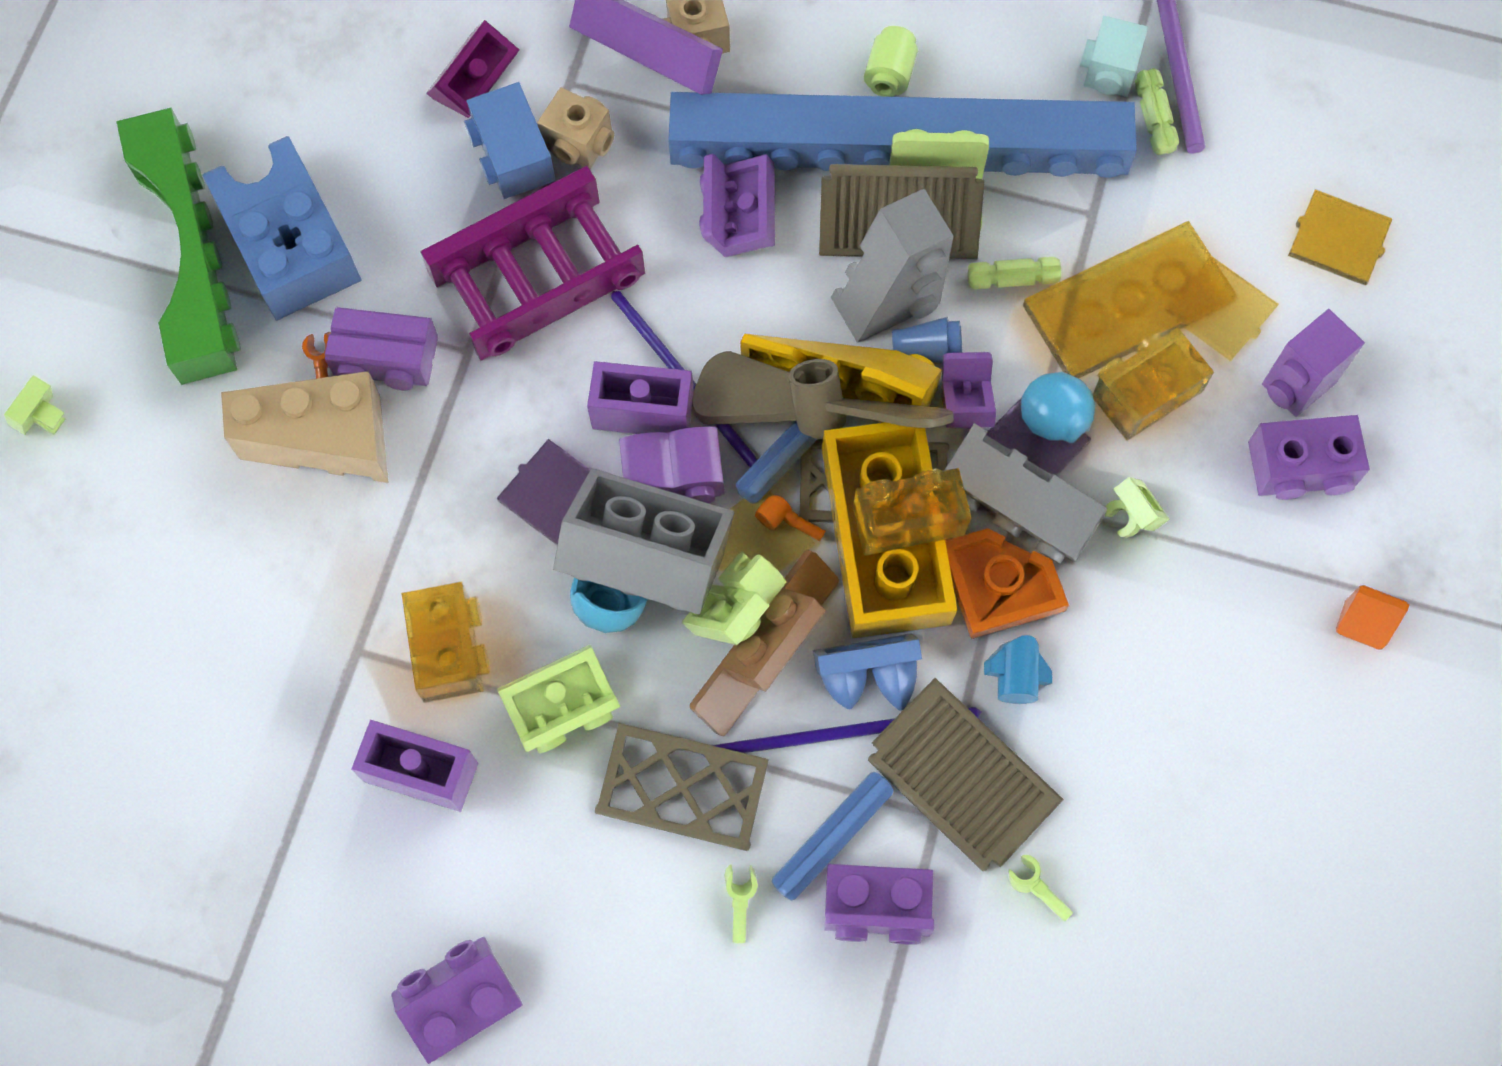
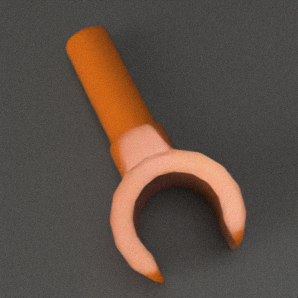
[302,332,331,379]
[755,495,826,541]

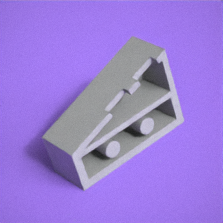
[831,189,954,343]
[942,423,1107,564]

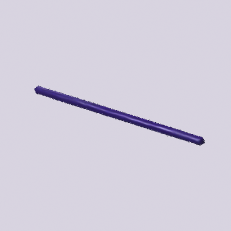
[611,291,758,467]
[701,707,982,758]

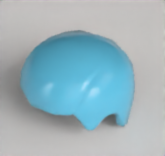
[1021,372,1095,443]
[570,578,648,633]

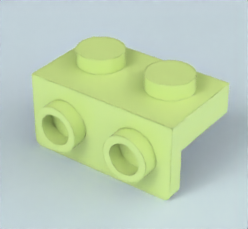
[497,645,620,753]

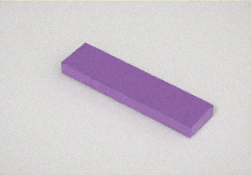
[569,0,723,95]

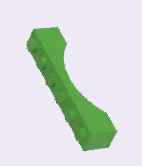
[116,108,241,385]

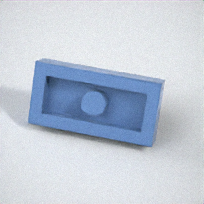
[813,633,922,711]

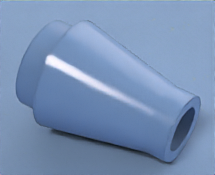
[892,317,962,364]

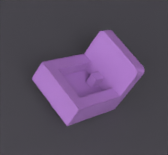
[941,352,996,429]

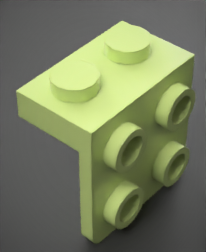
[889,129,989,231]

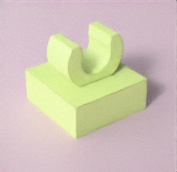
[4,375,66,435]
[1105,477,1170,538]

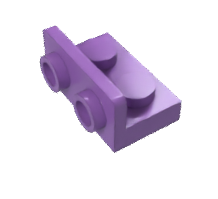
[824,864,934,945]

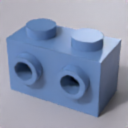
[464,82,556,199]

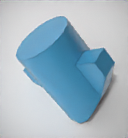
[984,635,1052,704]

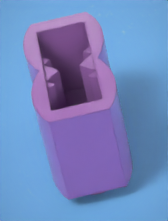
[619,427,725,504]

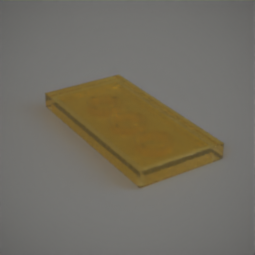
[1023,221,1238,378]

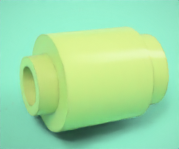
[864,26,918,97]

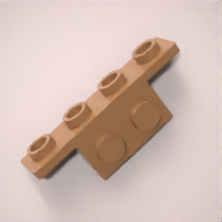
[690,550,839,736]

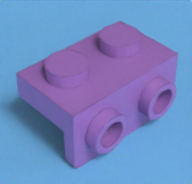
[699,154,775,257]
[391,937,523,1064]

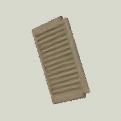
[819,164,984,259]
[868,678,1064,872]

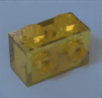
[1093,327,1214,441]
[853,468,971,556]
[401,582,490,703]

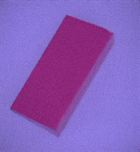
[426,20,520,118]

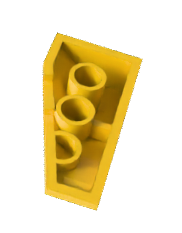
[740,334,942,423]

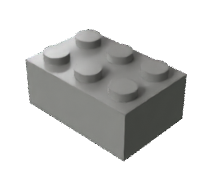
[553,468,735,615]

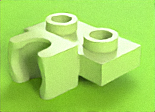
[682,552,786,645]

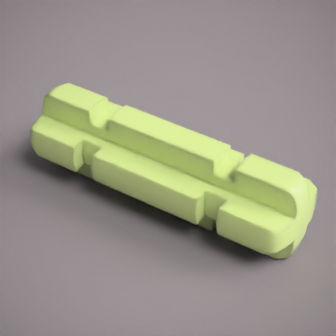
[1135,68,1179,155]
[967,257,1061,290]

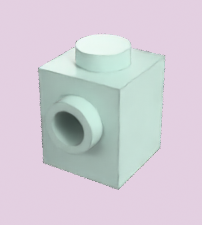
[1080,16,1148,97]

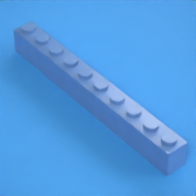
[668,92,1137,178]

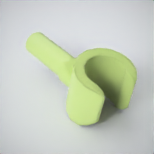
[1009,855,1073,922]
[724,864,758,943]

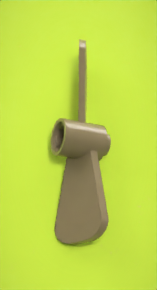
[692,351,954,439]

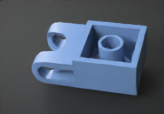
[202,136,362,321]

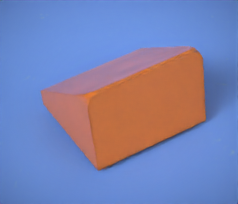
[1336,585,1410,650]

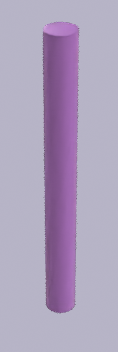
[1157,0,1205,153]

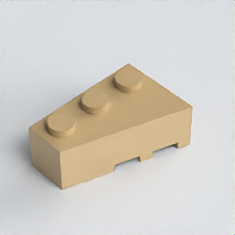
[221,371,389,483]

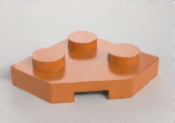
[945,528,1069,639]

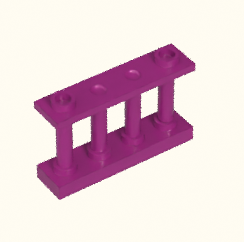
[420,165,645,361]

